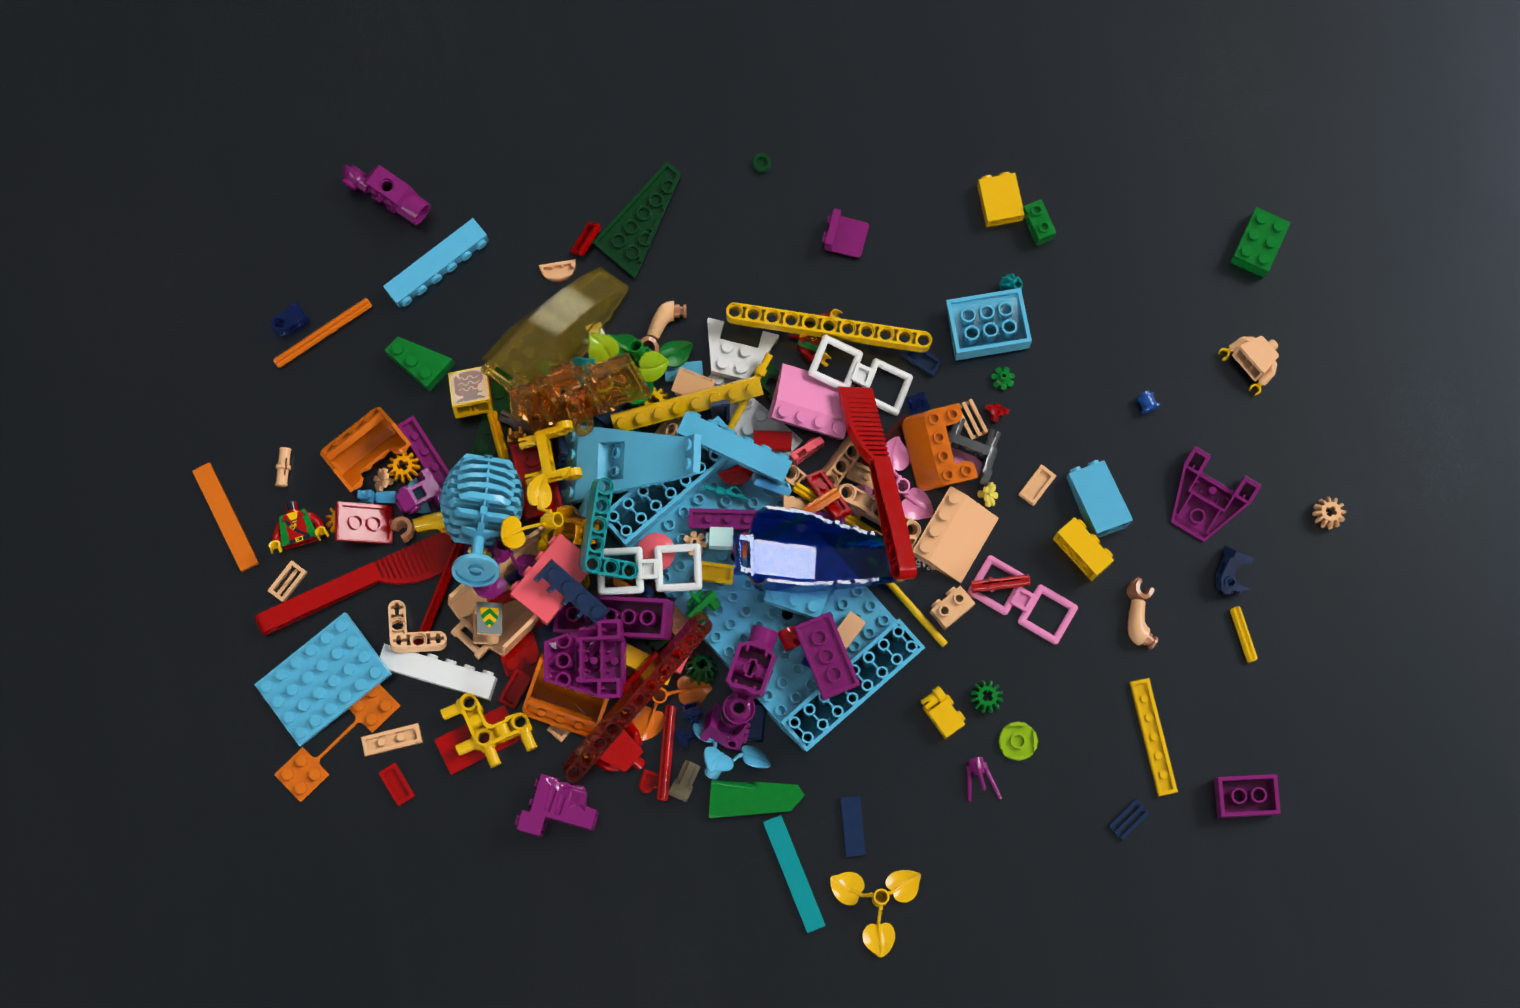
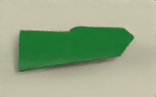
[709,780,805,818]

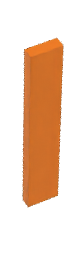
[192,462,259,572]

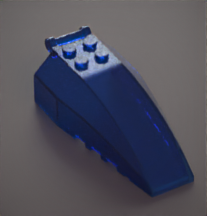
[733,505,907,593]

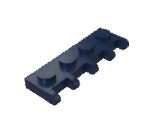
[533,559,610,626]

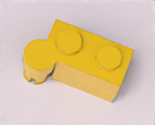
[920,686,966,739]

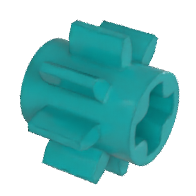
[999,273,1023,291]

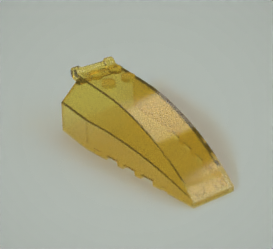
[481,267,629,409]

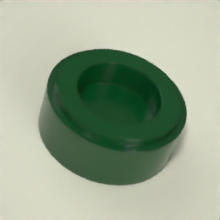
[752,153,771,173]

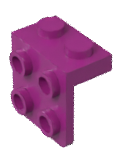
[822,208,869,258]

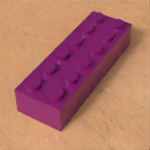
[553,595,674,641]

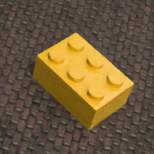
[1053,517,1114,581]

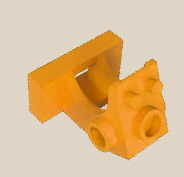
[553,505,599,546]

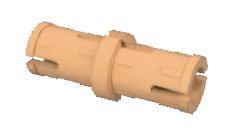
[275,447,292,487]

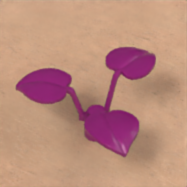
[464,539,537,599]

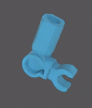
[357,490,397,505]

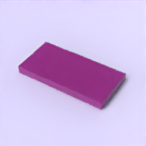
[794,612,860,701]

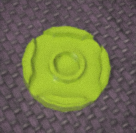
[998,721,1038,761]

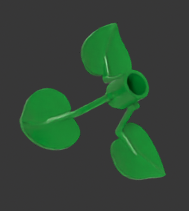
[607,334,693,405]

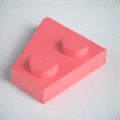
[789,436,825,466]

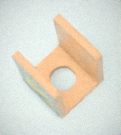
[473,602,502,645]

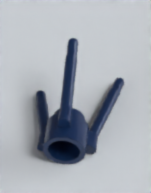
[634,569,676,601]

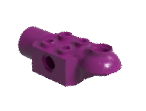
[341,165,431,225]
[723,625,778,724]

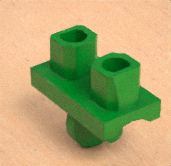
[685,589,721,624]

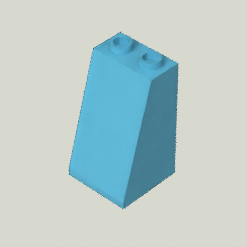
[1066,460,1133,538]

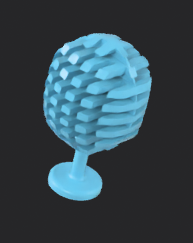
[440,453,524,587]

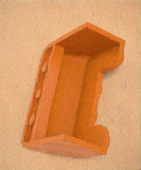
[902,403,978,491]
[320,407,412,492]
[522,652,609,737]

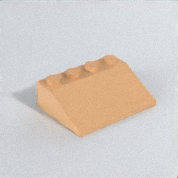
[913,486,999,584]

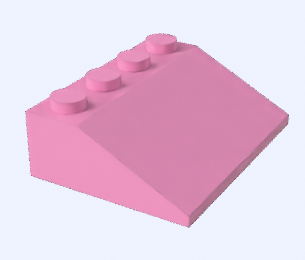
[767,363,855,440]

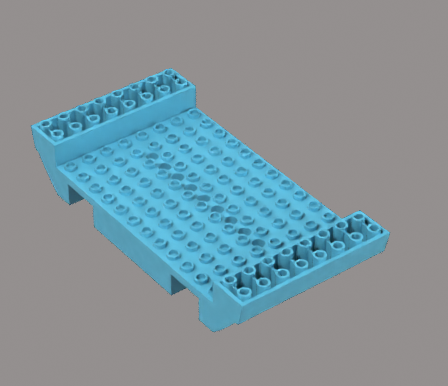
[608,416,925,752]

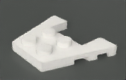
[707,318,779,381]

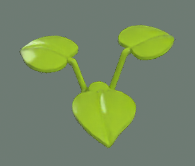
[588,333,669,412]

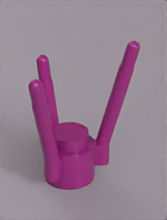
[966,757,1002,802]

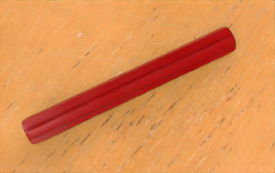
[657,705,676,802]

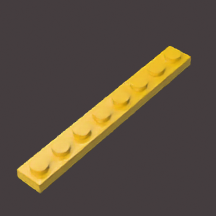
[610,375,764,431]

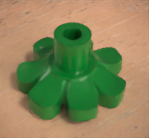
[991,367,1015,391]

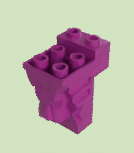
[515,774,599,838]

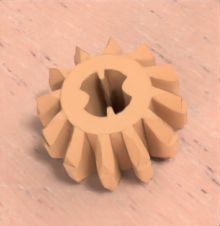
[1312,497,1346,530]

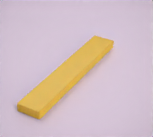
[1129,678,1178,797]

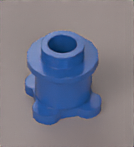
[1136,390,1160,415]

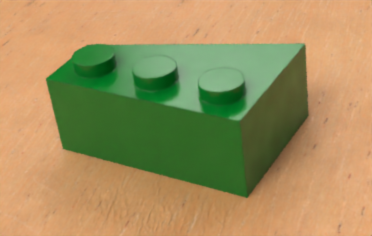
[385,336,455,392]

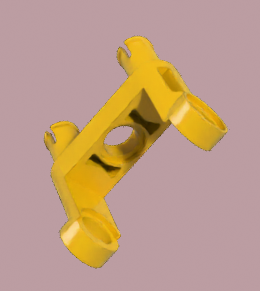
[518,420,583,486]

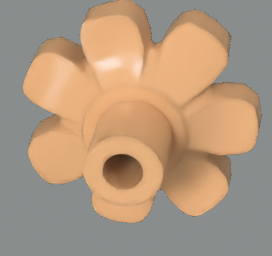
[373,468,394,492]
[683,531,707,556]

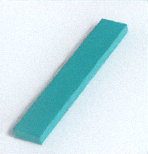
[763,815,826,933]

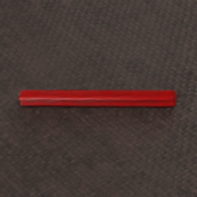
[414,542,464,645]

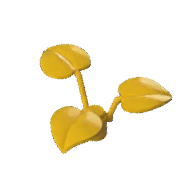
[500,473,564,553]
[830,870,921,958]

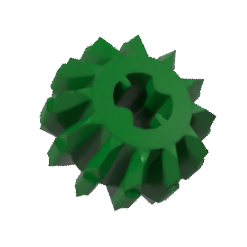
[970,680,1003,713]

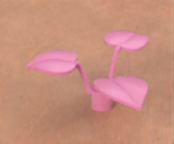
[851,436,934,520]

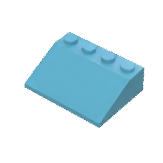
[946,288,1032,361]

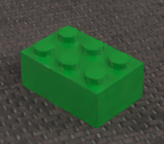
[1230,207,1291,278]

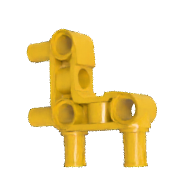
[440,693,537,768]

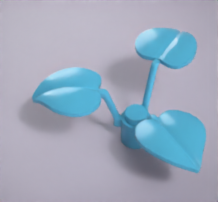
[692,720,771,780]

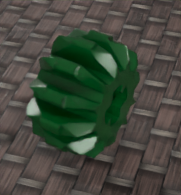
[685,652,718,686]

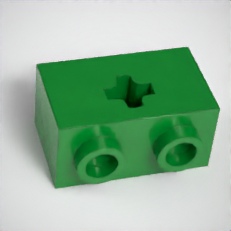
[1023,199,1056,246]

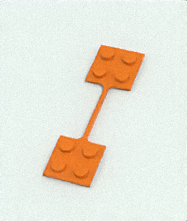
[274,684,401,802]

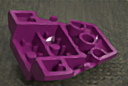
[544,619,626,699]

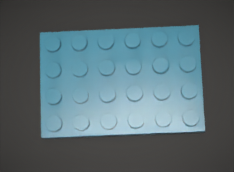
[254,612,392,746]

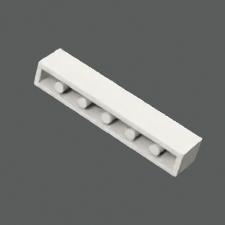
[380,644,497,701]

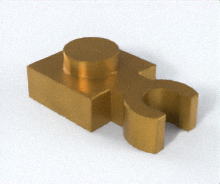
[507,426,527,452]

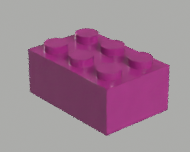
[1214,774,1281,818]

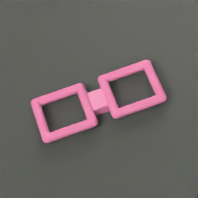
[967,555,1078,645]

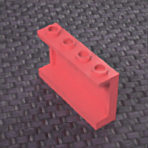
[510,534,593,626]

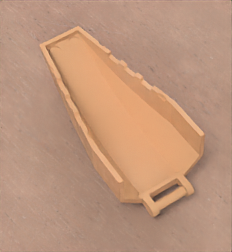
[448,505,591,660]

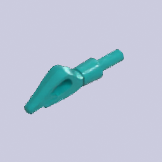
[703,484,748,501]

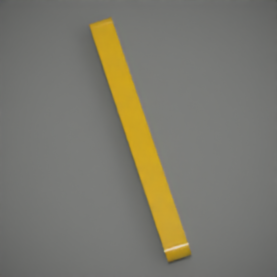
[726,303,932,353]

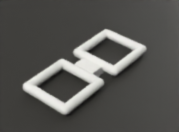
[808,334,913,416]
[597,543,702,595]

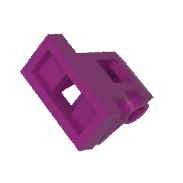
[395,468,441,516]
[699,702,751,750]

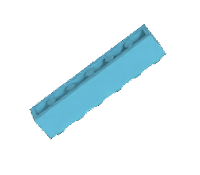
[383,218,489,308]
[675,411,793,485]

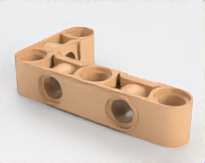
[836,484,921,573]

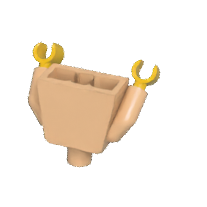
[1218,336,1279,396]

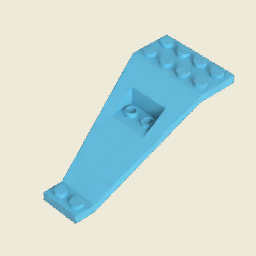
[558,425,702,506]

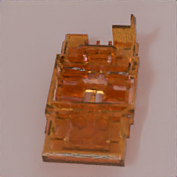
[508,353,650,436]

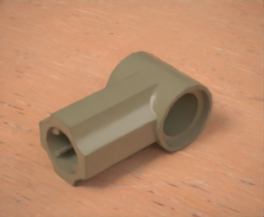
[669,760,701,802]

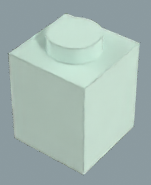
[706,527,733,550]

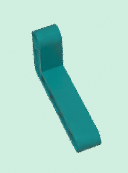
[579,477,639,580]

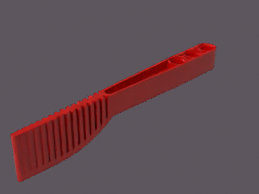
[837,386,917,580]
[254,532,454,635]

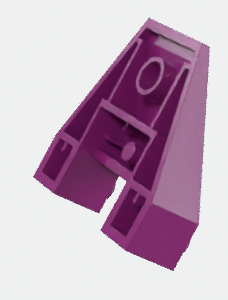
[1171,445,1262,542]

